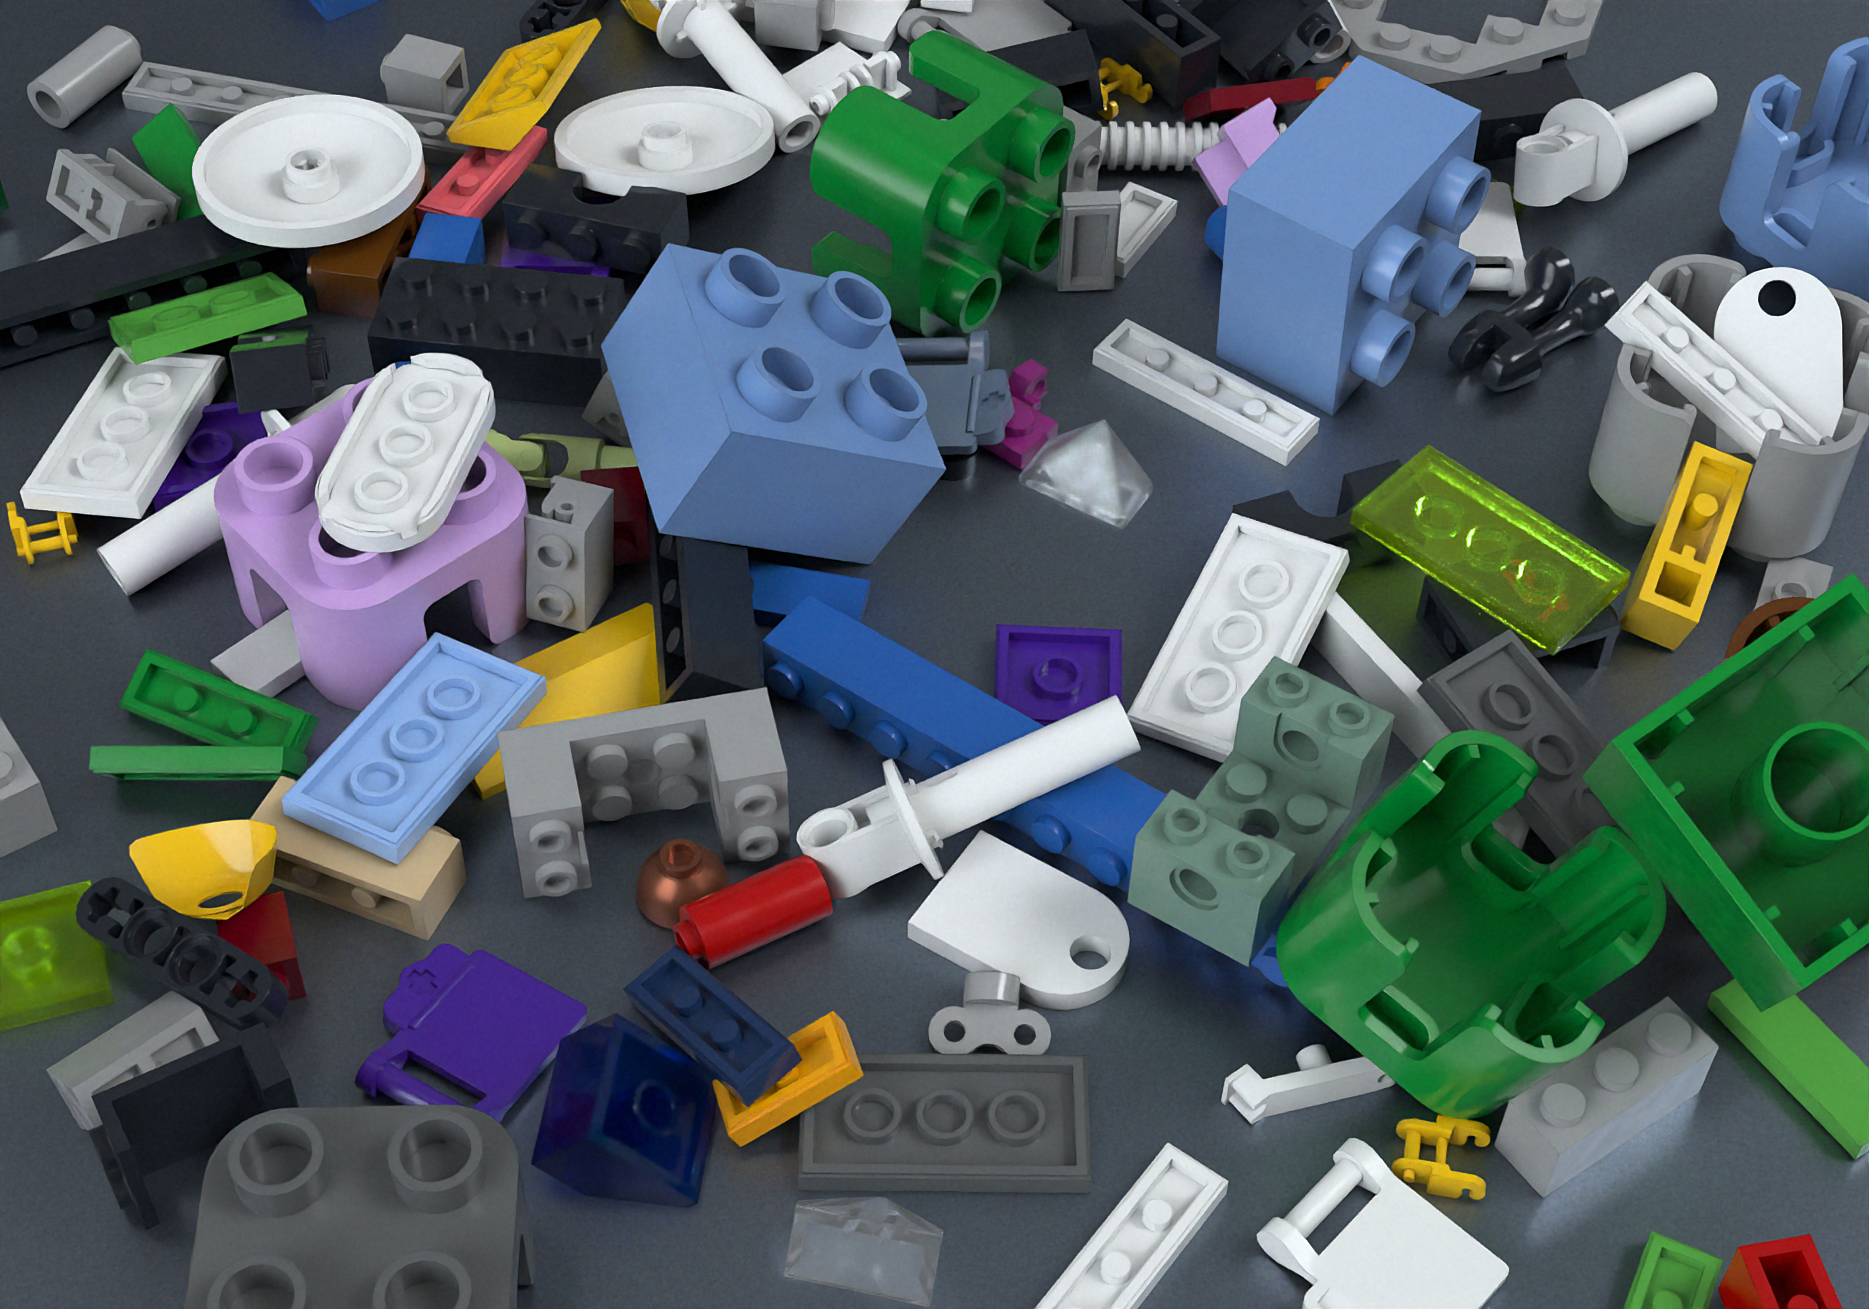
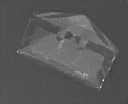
[1019,419,1153,529]
[784,1196,944,1307]

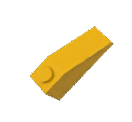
[1618,441,1753,651]

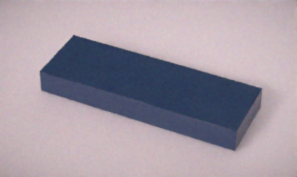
[623,945,802,1107]

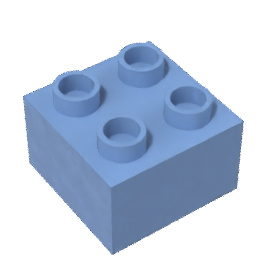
[1216,55,1491,416]
[601,243,946,565]

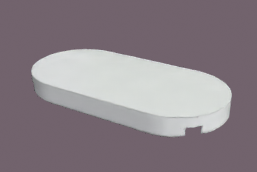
[315,353,496,553]

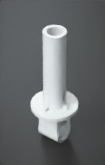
[649,0,820,153]
[1513,72,1718,206]
[97,384,355,596]
[797,695,1141,899]

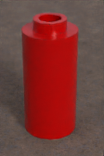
[672,854,833,970]

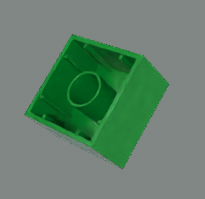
[1582,573,1869,1012]

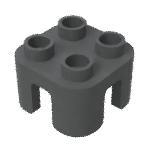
[184,1105,536,1309]

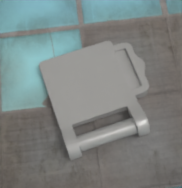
[897,0,1072,52]

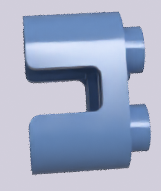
[1719,37,1869,303]

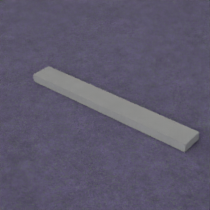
[122,61,547,167]

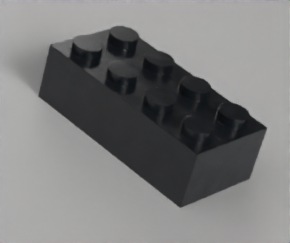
[367,257,626,408]

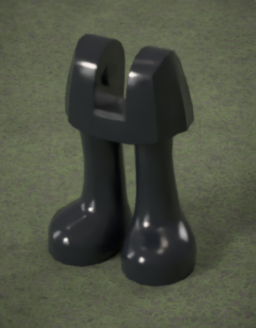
[1448,247,1620,393]

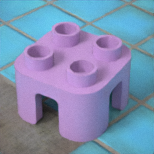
[214,377,531,711]

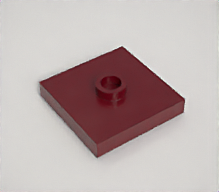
[1183,77,1317,122]

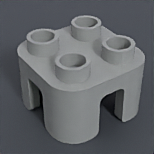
[1588,254,1869,562]

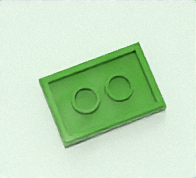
[108,272,307,365]

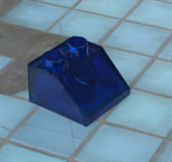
[531,1012,718,1208]

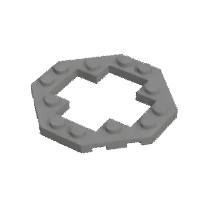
[1331,0,1605,84]

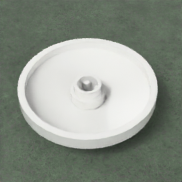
[554,86,775,196]
[192,94,425,248]

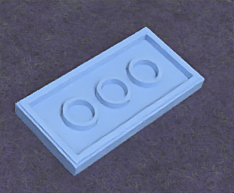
[281,632,547,865]

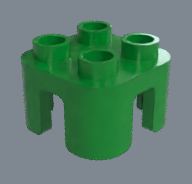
[810,30,1076,338]
[1276,730,1666,1119]

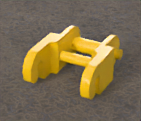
[1097,57,1153,120]
[6,501,78,565]
[1391,1114,1491,1200]

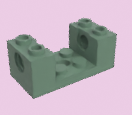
[1127,656,1395,967]

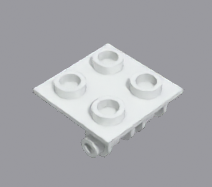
[782,42,912,130]

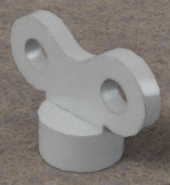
[928,971,1051,1055]

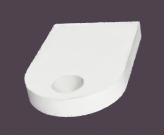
[1714,267,1843,454]
[908,830,1130,1010]

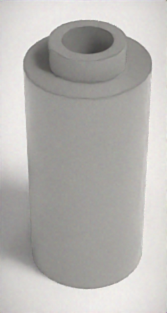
[27,25,142,128]

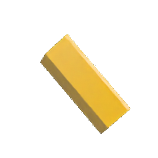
[446,18,602,151]
[471,602,660,800]

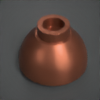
[636,838,730,929]

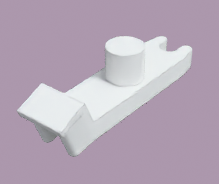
[1221,1044,1395,1124]

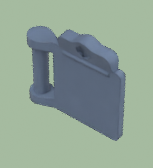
[896,330,1015,455]

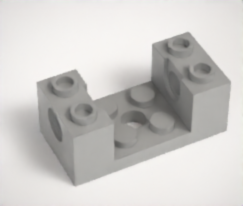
[497,687,790,899]

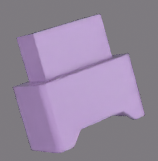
[1192,97,1280,207]

